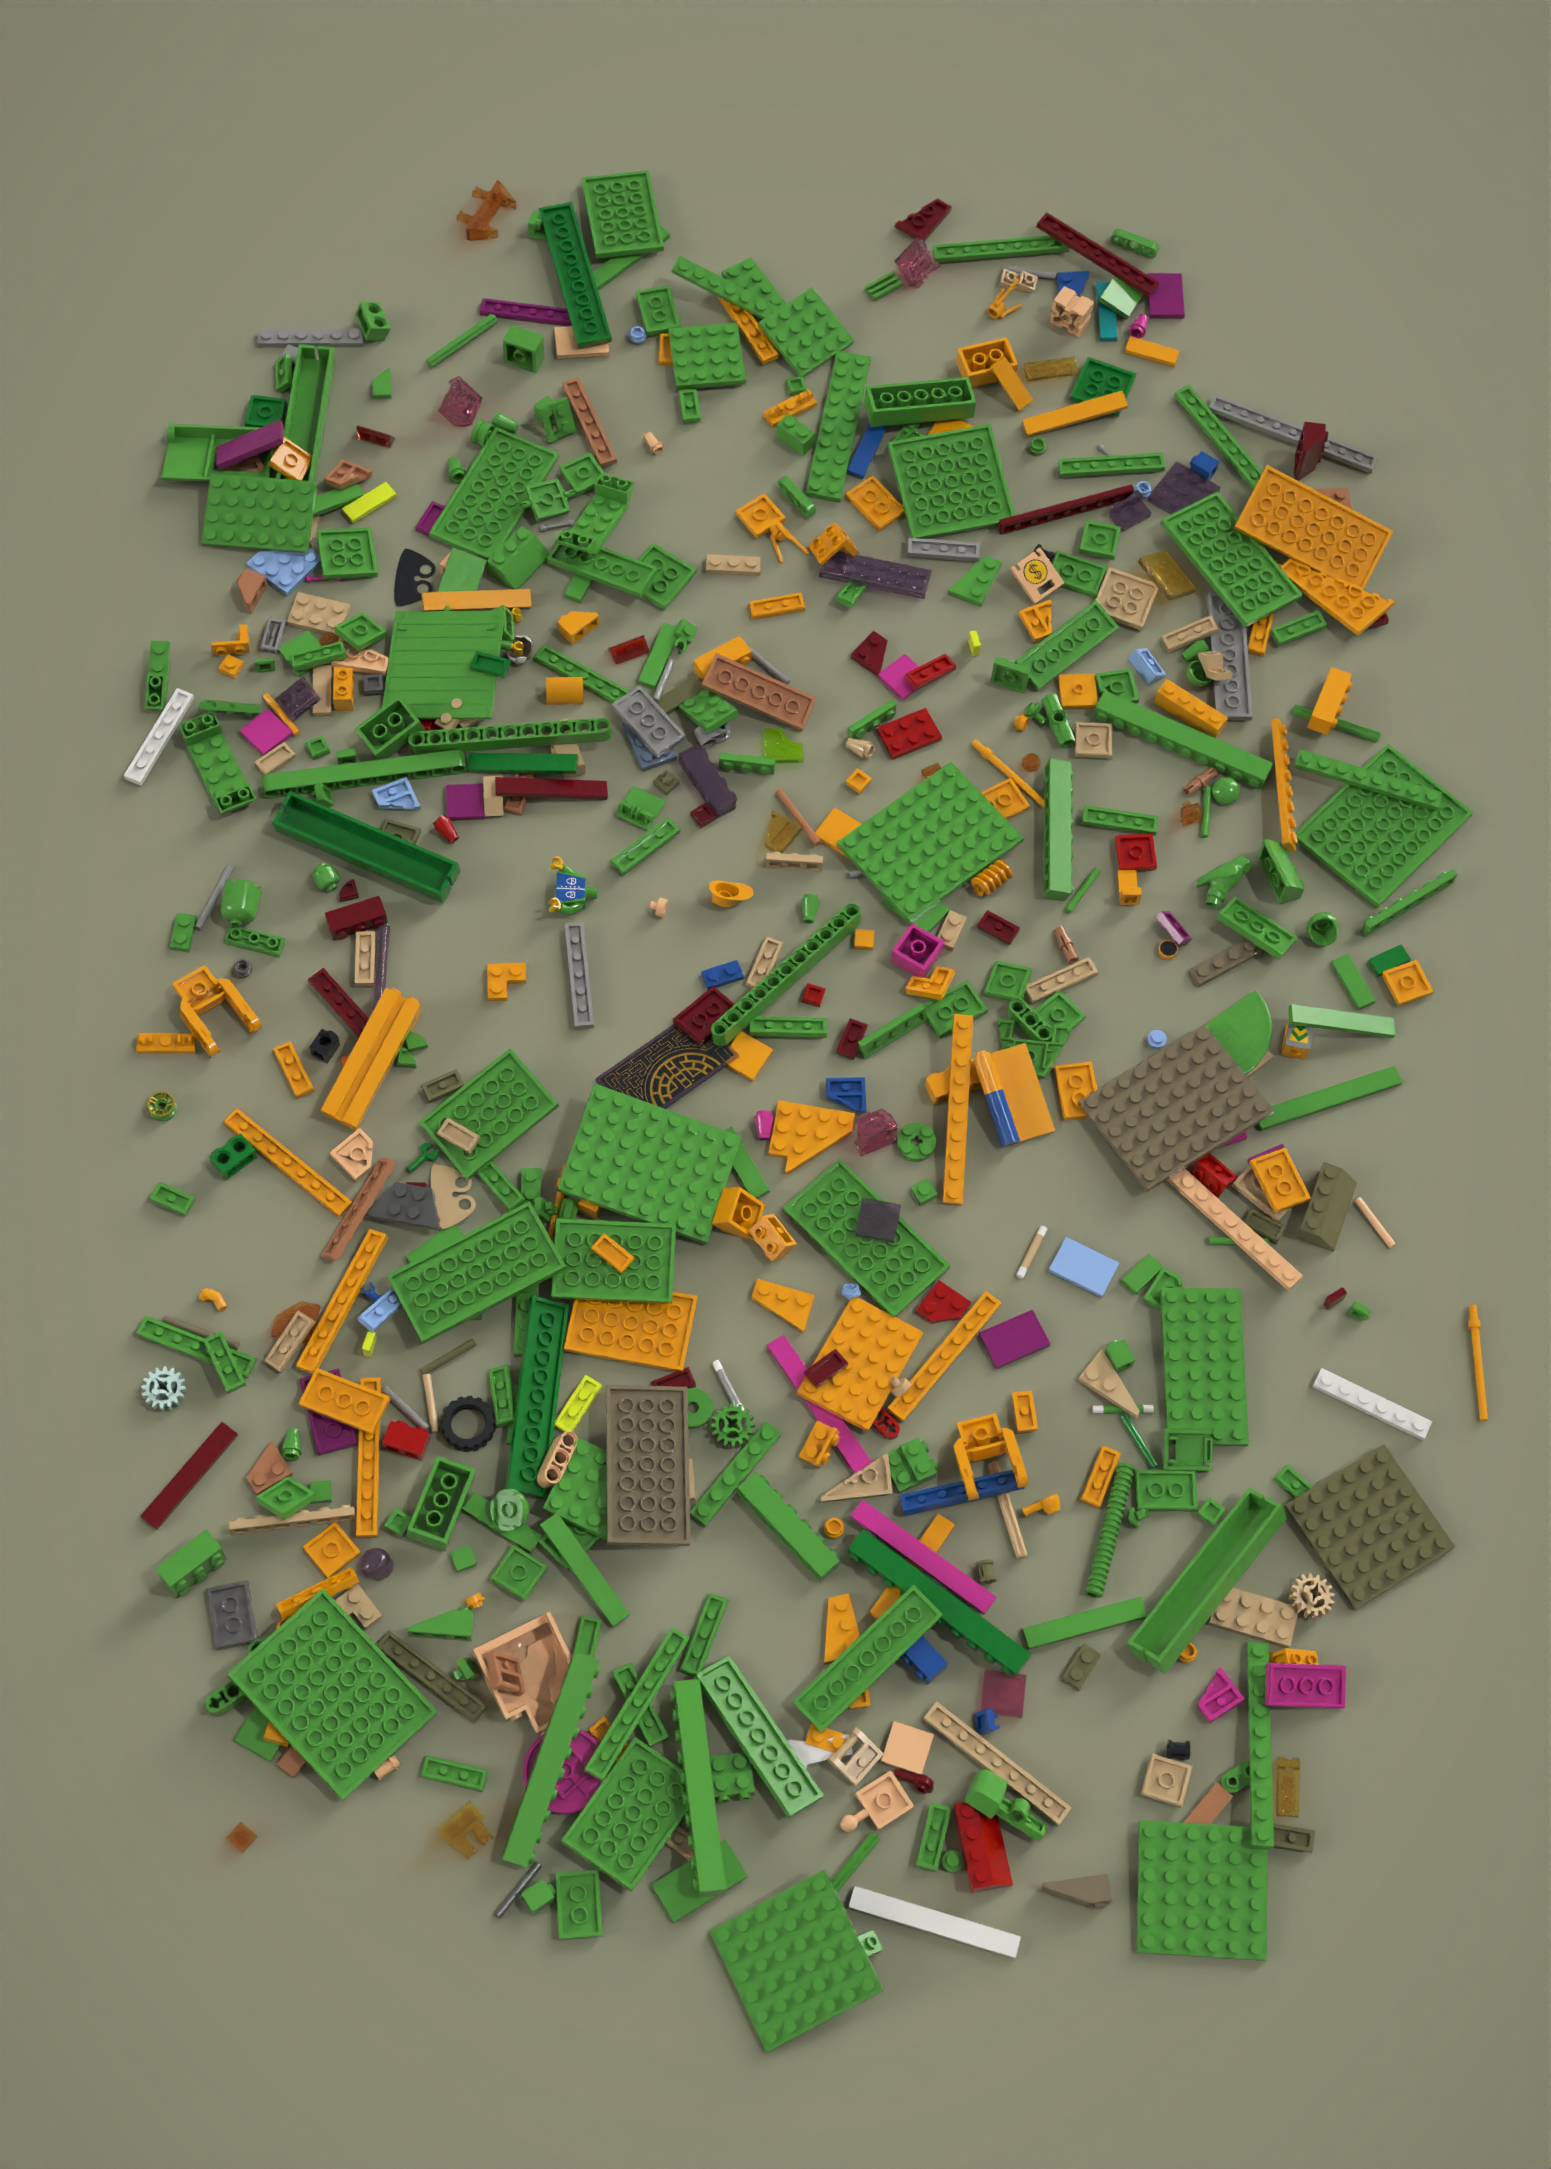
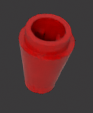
[433,815,459,844]

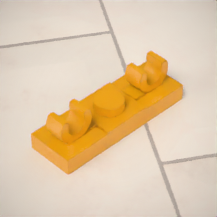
[763,389,817,428]
[136,1033,197,1054]

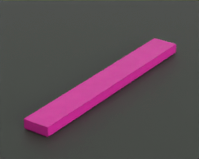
[767,1335,872,1474]
[850,1500,997,1615]

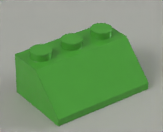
[487,526,549,589]
[1257,839,1304,905]

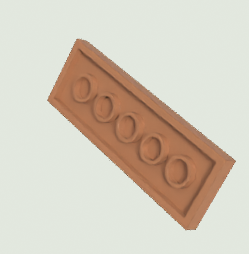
[701,653,817,731]

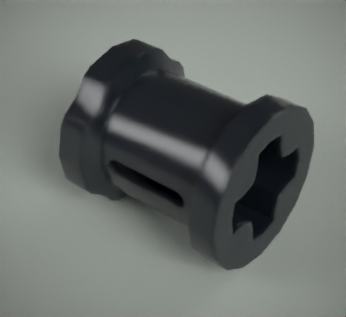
[1167,1739,1190,1760]

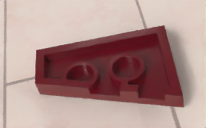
[895,198,952,243]

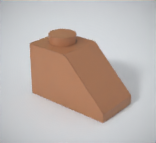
[237,569,267,614]

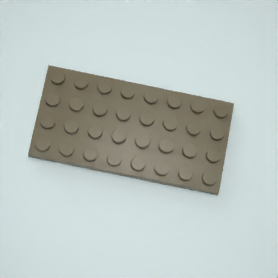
[606,1385,691,1546]

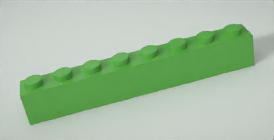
[1043,758,1073,901]

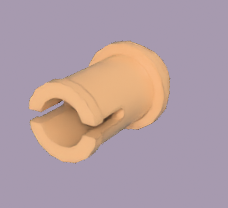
[643,432,663,454]
[374,1754,401,1780]

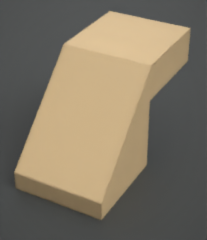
[1198,651,1232,681]
[483,775,504,816]

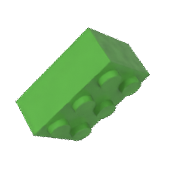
[355,695,425,760]
[155,1529,227,1598]

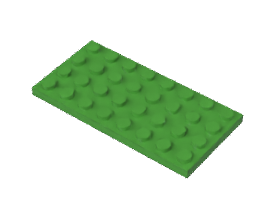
[429,427,559,560]
[1160,492,1303,628]
[783,1158,950,1317]
[387,1201,567,1344]
[1160,1288,1249,1446]

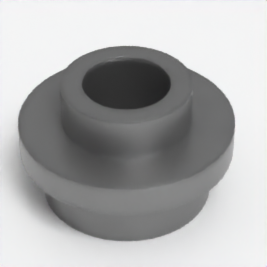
[233,959,253,977]

